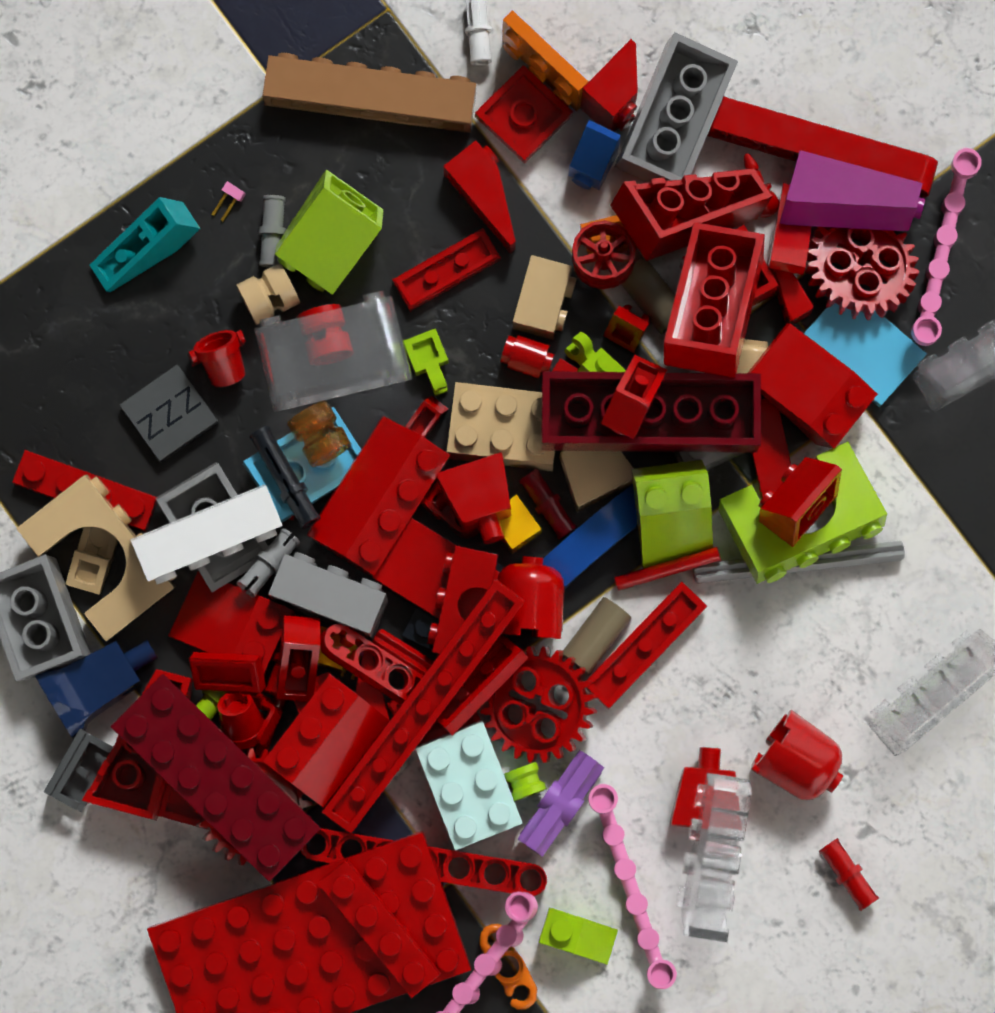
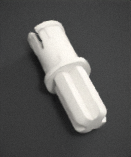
[465,0,492,66]

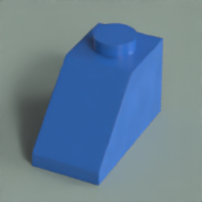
[568,120,621,190]

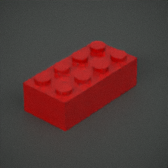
[664,222,765,378]

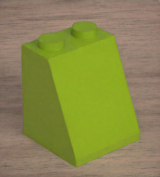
[275,169,383,295]

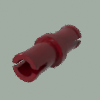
[519,469,577,539]

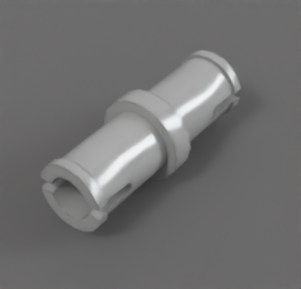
[258,195,286,268]
[237,529,300,597]

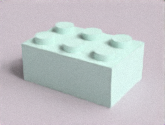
[415,720,523,851]

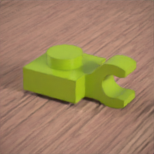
[403,328,449,396]
[564,332,626,372]

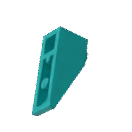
[90,197,201,292]

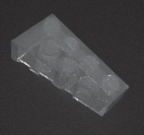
[676,773,752,943]

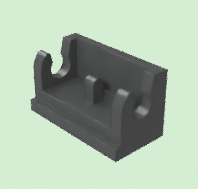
[44,729,113,812]

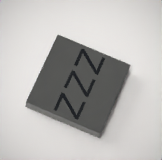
[119,364,219,463]

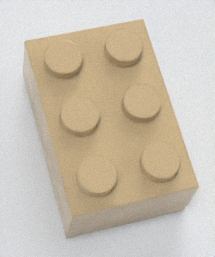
[447,382,555,471]

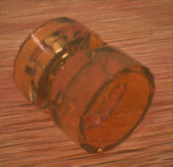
[287,401,352,468]

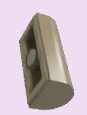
[621,258,676,335]
[563,597,632,676]

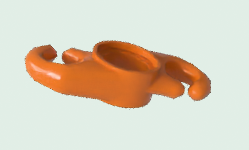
[479,923,538,1010]

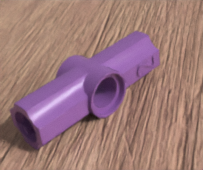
[518,750,605,857]

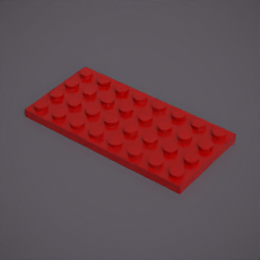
[147,831,472,1013]

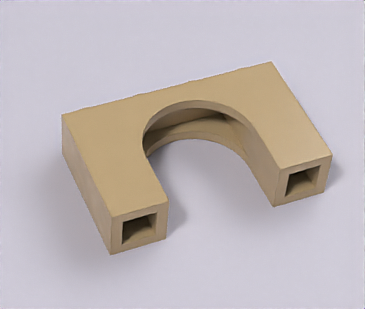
[16,475,176,641]

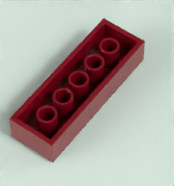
[541,371,761,453]
[110,674,321,882]

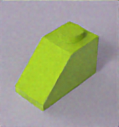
[538,907,618,965]

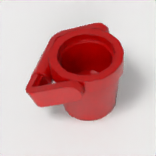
[187,330,246,387]
[217,691,282,749]

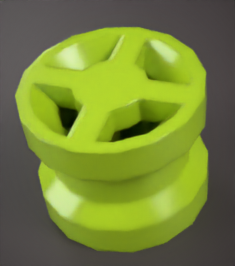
[504,762,547,802]

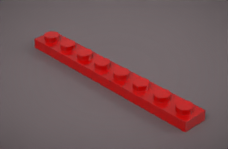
[322,579,525,834]

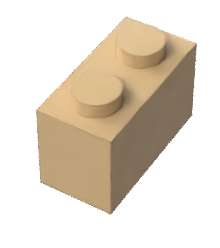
[512,255,577,340]

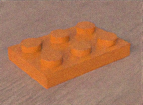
[502,10,589,111]

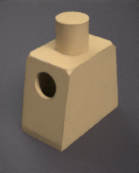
[559,451,634,512]

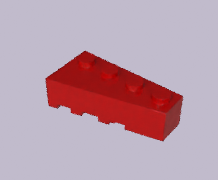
[610,168,772,261]
[81,669,194,821]

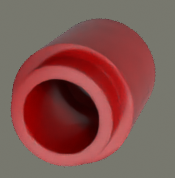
[500,335,555,379]

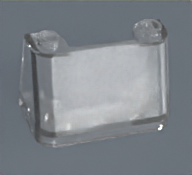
[254,291,412,412]

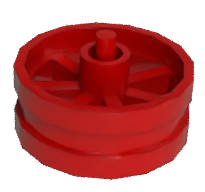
[572,220,636,289]

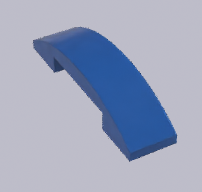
[543,484,638,588]

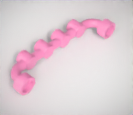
[911,148,981,346]
[588,784,677,989]
[436,892,538,1013]

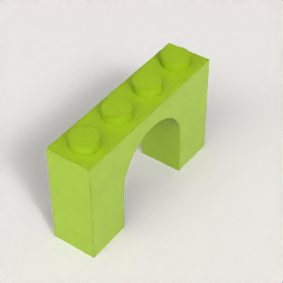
[719,442,887,584]

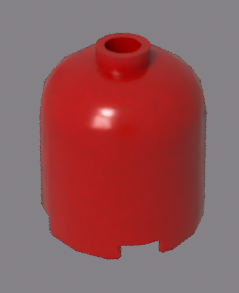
[497,556,565,639]
[751,710,843,800]

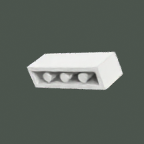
[130,485,283,584]

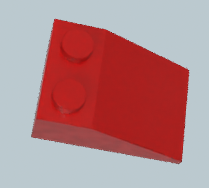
[748,323,878,449]
[168,571,295,680]

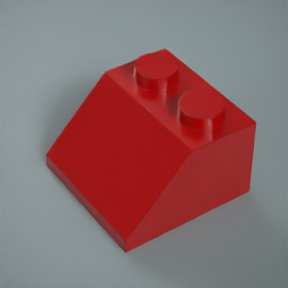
[580,39,638,132]
[758,457,842,547]

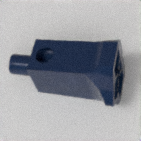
[35,640,158,740]

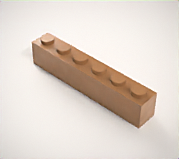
[262,53,476,133]

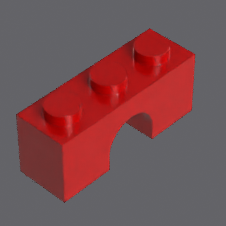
[427,545,499,654]

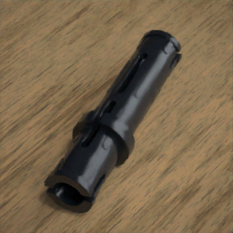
[249,426,321,529]

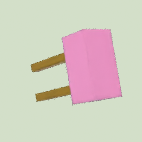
[211,181,246,222]

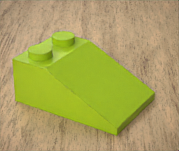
[631,460,713,569]

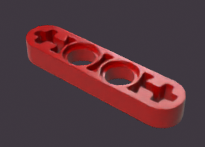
[320,624,423,705]

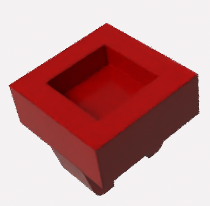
[603,304,649,353]

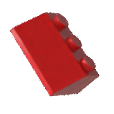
[263,674,390,808]

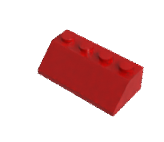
[306,416,450,576]

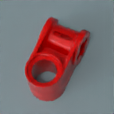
[420,481,480,539]

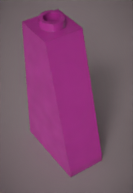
[780,150,925,231]

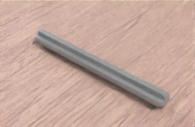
[693,541,905,584]

